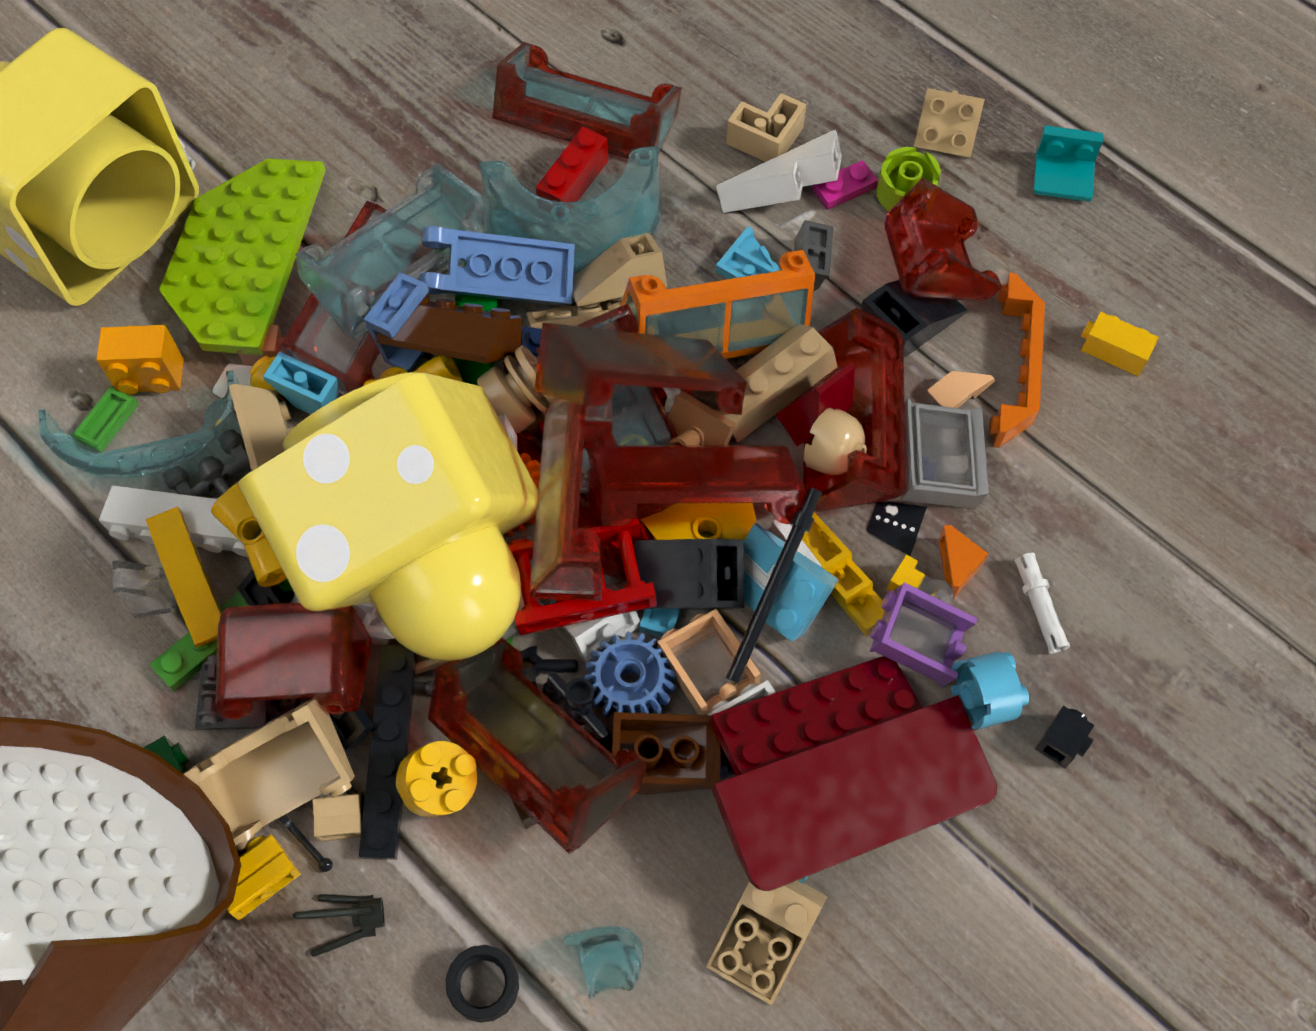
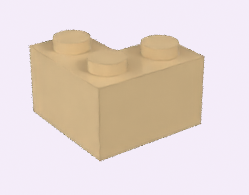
[726,93,807,162]

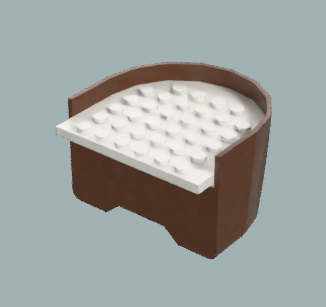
[0,717,241,1031]

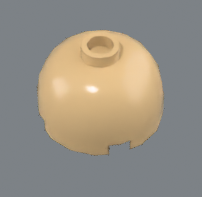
[804,408,867,475]

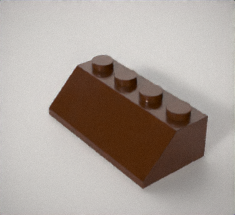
[376,295,522,364]

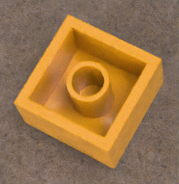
[96,325,184,395]

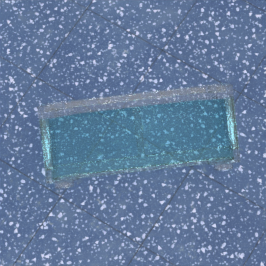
[296,163,489,340]

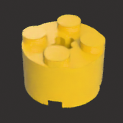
[396,741,477,818]

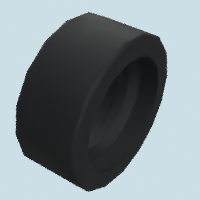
[445,945,520,1023]

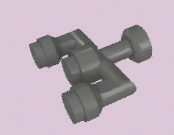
[163,429,250,497]

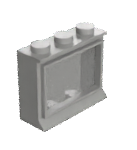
[893,400,989,509]

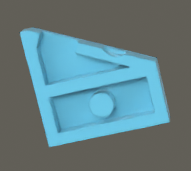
[715,226,781,301]

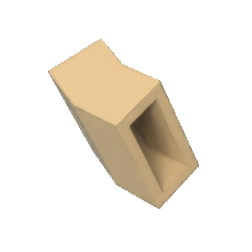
[313,793,363,842]

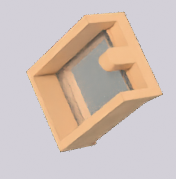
[657,609,761,715]

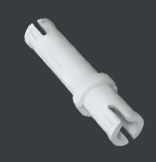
[1014,553,1070,654]

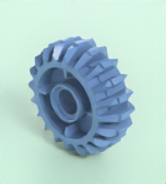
[583,631,677,718]

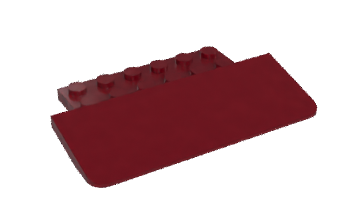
[709,656,997,891]

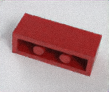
[536,126,609,221]

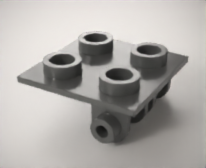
[195,655,269,730]

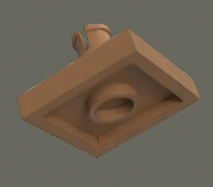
[656,391,737,480]

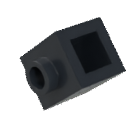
[1035,706,1094,769]

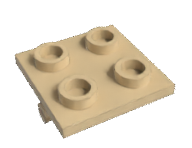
[914,88,985,158]

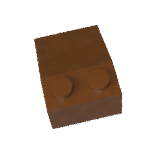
[611,712,721,795]

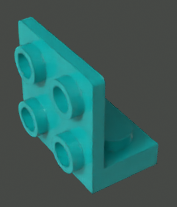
[1033,125,1103,202]

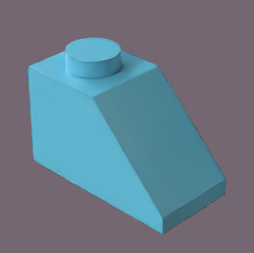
[263,351,339,414]

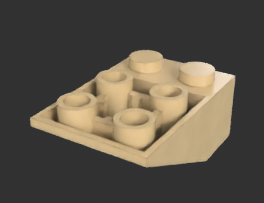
[572,232,667,308]
[706,881,828,1006]

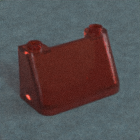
[884,177,1002,301]
[215,603,372,719]

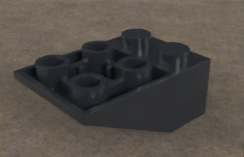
[858,271,968,361]
[633,539,744,610]

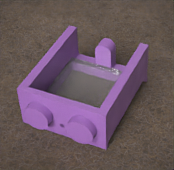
[870,582,978,688]

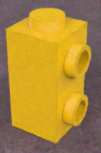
[1081,311,1159,377]

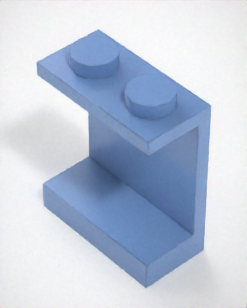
[364,272,429,373]

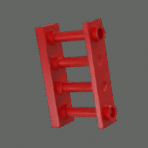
[508,517,657,636]

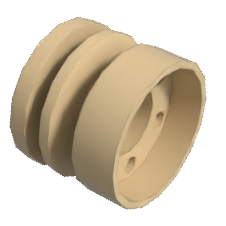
[477,345,563,433]

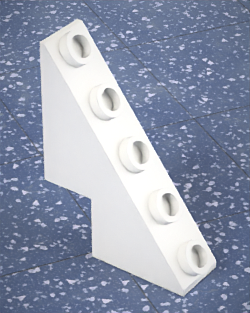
[716,130,842,213]

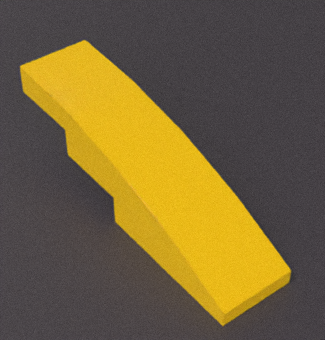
[145,506,230,647]
[802,512,885,637]

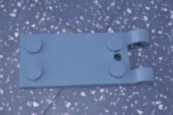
[420,226,575,307]

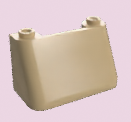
[183,695,355,851]

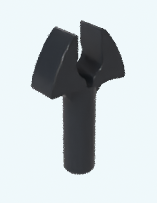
[513,646,579,686]

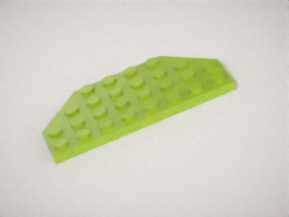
[159,158,326,355]

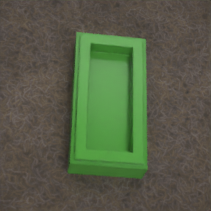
[72,386,139,453]

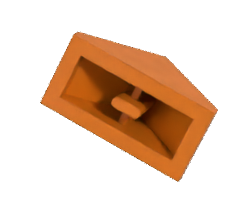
[938,525,989,600]

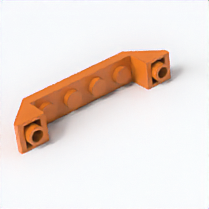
[989,272,1045,448]

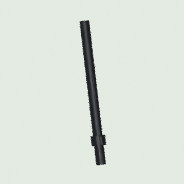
[726,487,822,683]

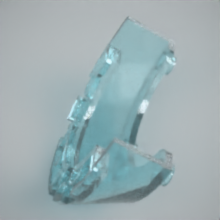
[480,146,662,276]

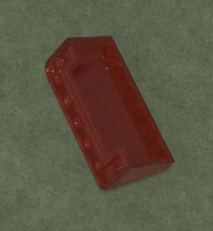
[803,307,906,512]

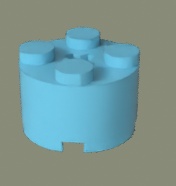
[951,651,1029,730]

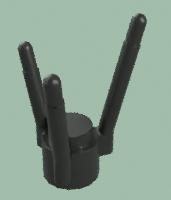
[293,894,385,957]

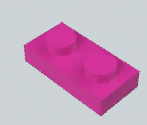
[812,160,878,210]

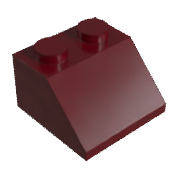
[775,361,855,446]

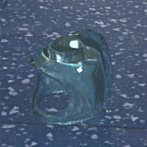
[564,926,643,1001]

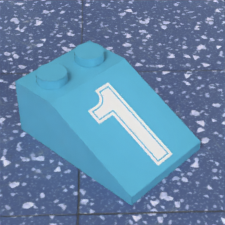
[743,523,839,642]

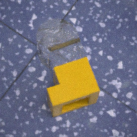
[886,554,954,605]

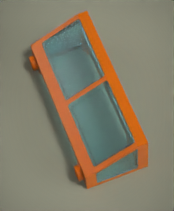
[615,250,815,376]

